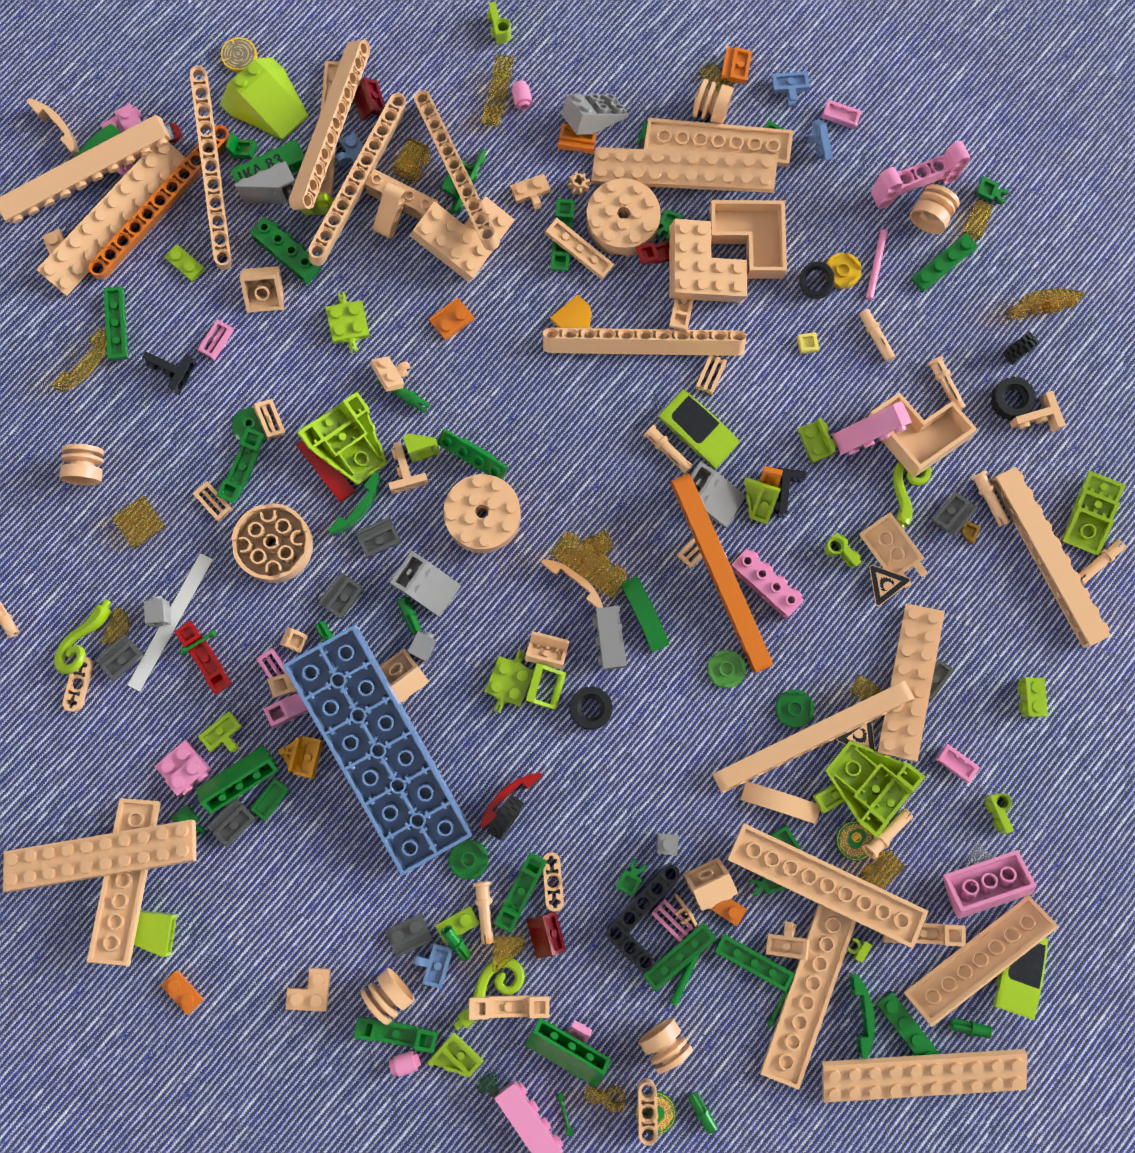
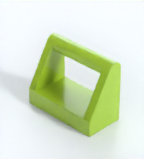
[402,433,440,463]
[526,663,566,710]

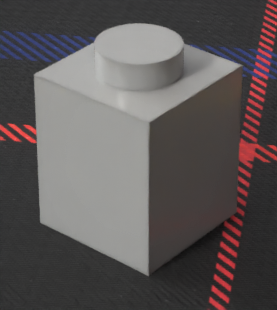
[144,596,171,627]
[408,631,437,663]
[656,833,679,856]

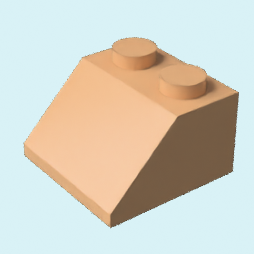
[240,266,284,313]
[380,648,429,703]
[683,858,738,911]

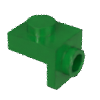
[226,133,258,160]

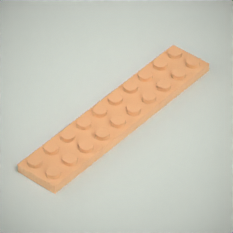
[36,141,185,296]
[591,147,778,193]
[3,820,197,893]
[727,823,928,948]
[760,904,856,1090]
[822,1049,1027,1103]

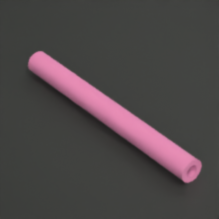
[866,229,888,300]

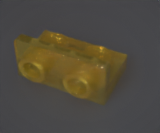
[860,849,906,889]

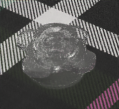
[968,845,992,864]

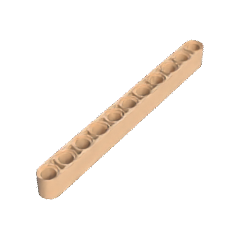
[289,40,370,210]
[190,66,232,270]
[414,90,500,251]
[308,93,406,266]
[543,328,747,356]
[713,681,915,793]

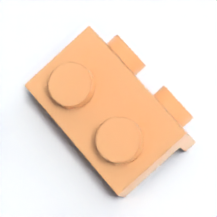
[525,631,569,670]

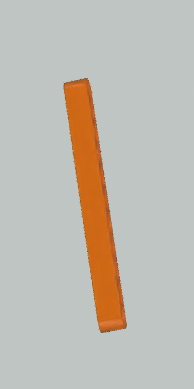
[88,125,229,280]
[670,473,773,674]

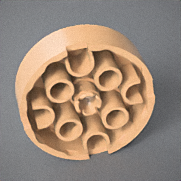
[586,178,661,257]
[444,474,521,553]
[232,503,313,583]

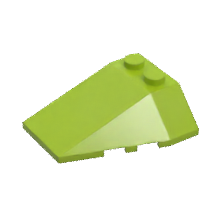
[220,57,309,140]
[297,392,387,485]
[825,741,926,838]

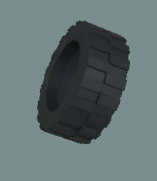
[990,377,1036,420]
[570,686,613,730]
[487,795,525,840]

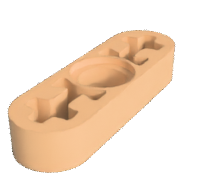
[63,657,94,712]
[543,852,564,911]

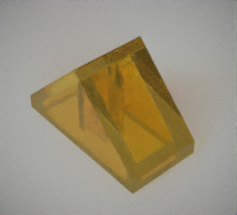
[492,936,525,974]

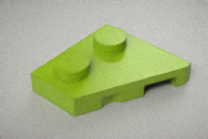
[299,193,346,215]
[744,477,781,524]
[427,1032,484,1078]

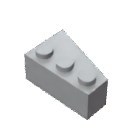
[592,605,627,671]

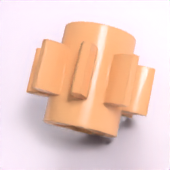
[568,172,590,196]

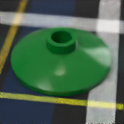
[232,408,270,441]

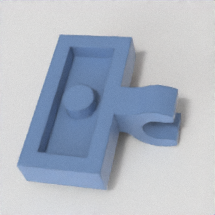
[771,71,810,106]
[805,119,833,161]
[335,132,369,167]
[413,943,453,989]

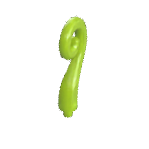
[893,462,932,529]
[54,599,111,674]
[453,957,525,1030]

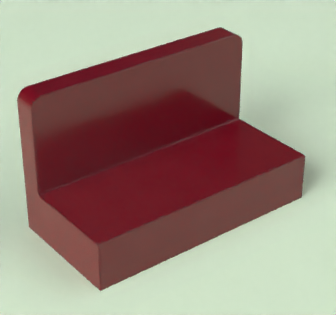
[354,77,385,121]
[527,911,566,959]

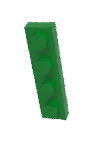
[911,233,979,292]
[103,286,129,361]
[642,923,717,992]
[714,933,795,992]
[875,991,940,1056]

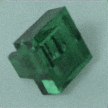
[477,1070,500,1098]

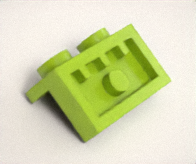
[797,418,836,464]
[1017,677,1048,717]

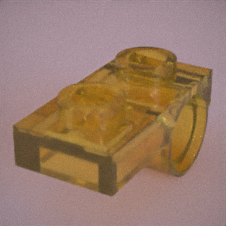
[572,530,615,564]
[583,1084,626,1113]

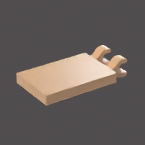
[859,512,928,588]

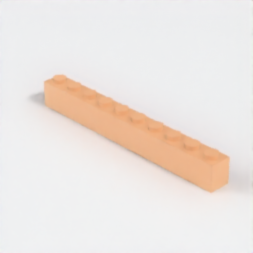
[0,115,172,224]
[990,467,1111,648]

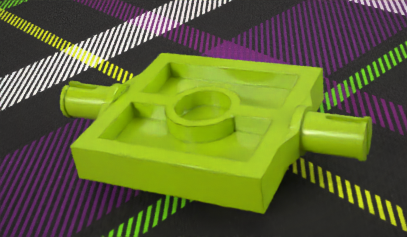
[325,292,370,353]
[484,650,534,714]

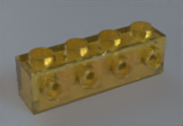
[550,531,628,598]

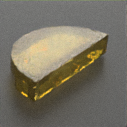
[101,606,130,644]

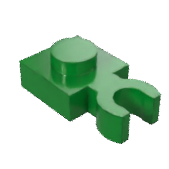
[974,176,1009,205]
[657,209,683,243]
[171,805,206,841]
[615,859,646,897]
[748,876,786,895]

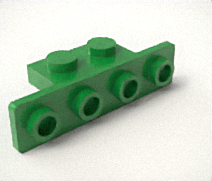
[440,149,487,215]
[437,428,508,480]

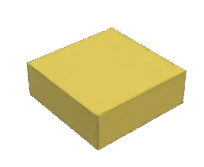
[797,332,819,354]

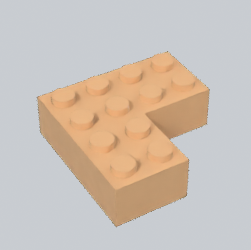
[409,196,514,282]
[709,200,787,279]
[669,219,747,303]
[868,392,977,478]

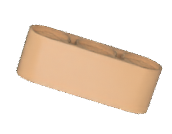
[373,182,407,239]
[637,1078,658,1146]

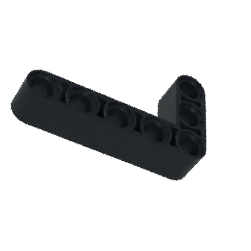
[606,864,680,972]

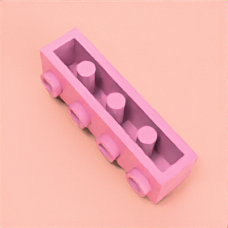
[832,401,911,456]
[731,548,804,619]
[494,1079,564,1153]

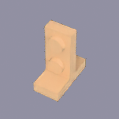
[1009,391,1066,432]
[388,441,429,494]

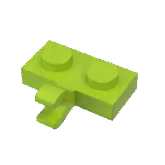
[198,711,243,753]

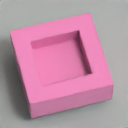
[567,1020,592,1043]

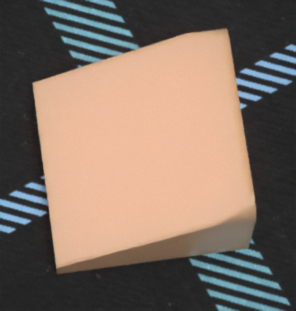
[280,627,308,653]

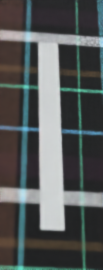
[128,553,213,691]

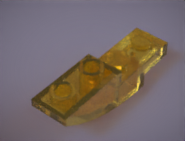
[1006,289,1085,321]

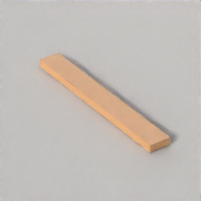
[318,61,340,197]

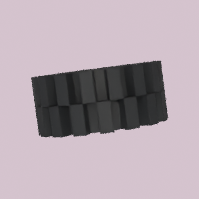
[1002,331,1039,365]

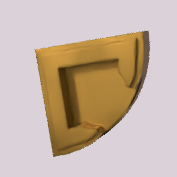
[961,521,981,545]

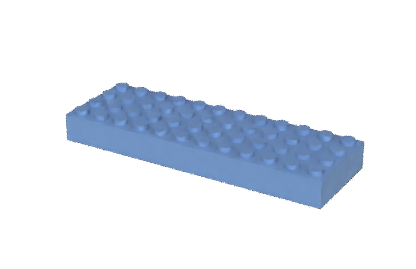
[283,625,473,876]

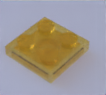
[112,495,167,549]

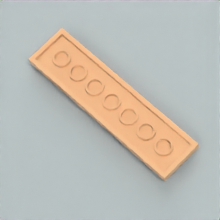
[644,118,793,167]
[877,604,945,762]
[87,798,161,966]
[904,895,1058,1027]

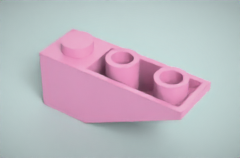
[263,693,309,728]

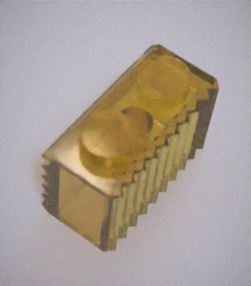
[393,137,431,183]

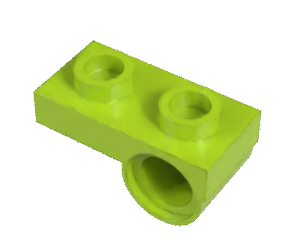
[486,1,511,45]
[824,532,862,570]
[984,793,1014,834]

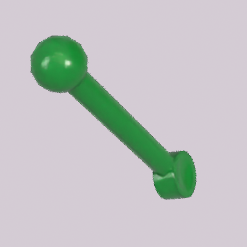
[179,630,216,655]
[767,988,789,1027]
[556,1093,573,1137]

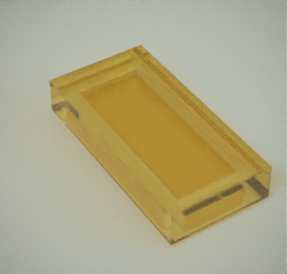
[699,61,735,92]
[963,200,994,240]

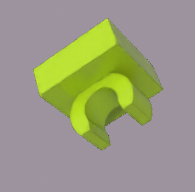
[847,938,872,963]

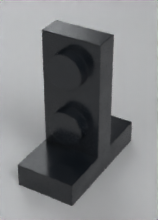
[142,351,197,395]
[773,467,806,518]

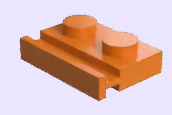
[720,45,752,85]
[558,123,597,154]
[429,297,475,341]

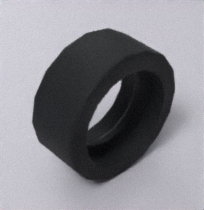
[799,261,835,299]

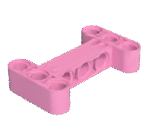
[871,141,971,209]

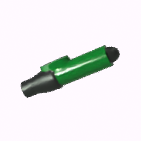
[637,120,648,149]

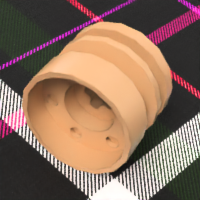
[692,78,734,124]
[909,184,959,234]
[59,444,104,485]
[360,968,415,1025]
[638,1018,693,1074]

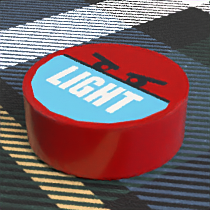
[165,123,182,143]

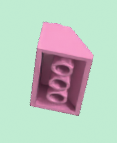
[943,850,1037,919]

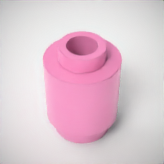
[512,81,533,110]
[389,1050,421,1077]

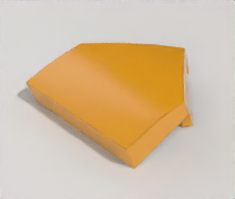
[550,295,592,328]
[278,736,324,779]

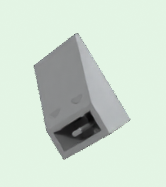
[561,93,629,135]
[234,161,295,204]
[691,461,746,528]
[390,551,461,617]

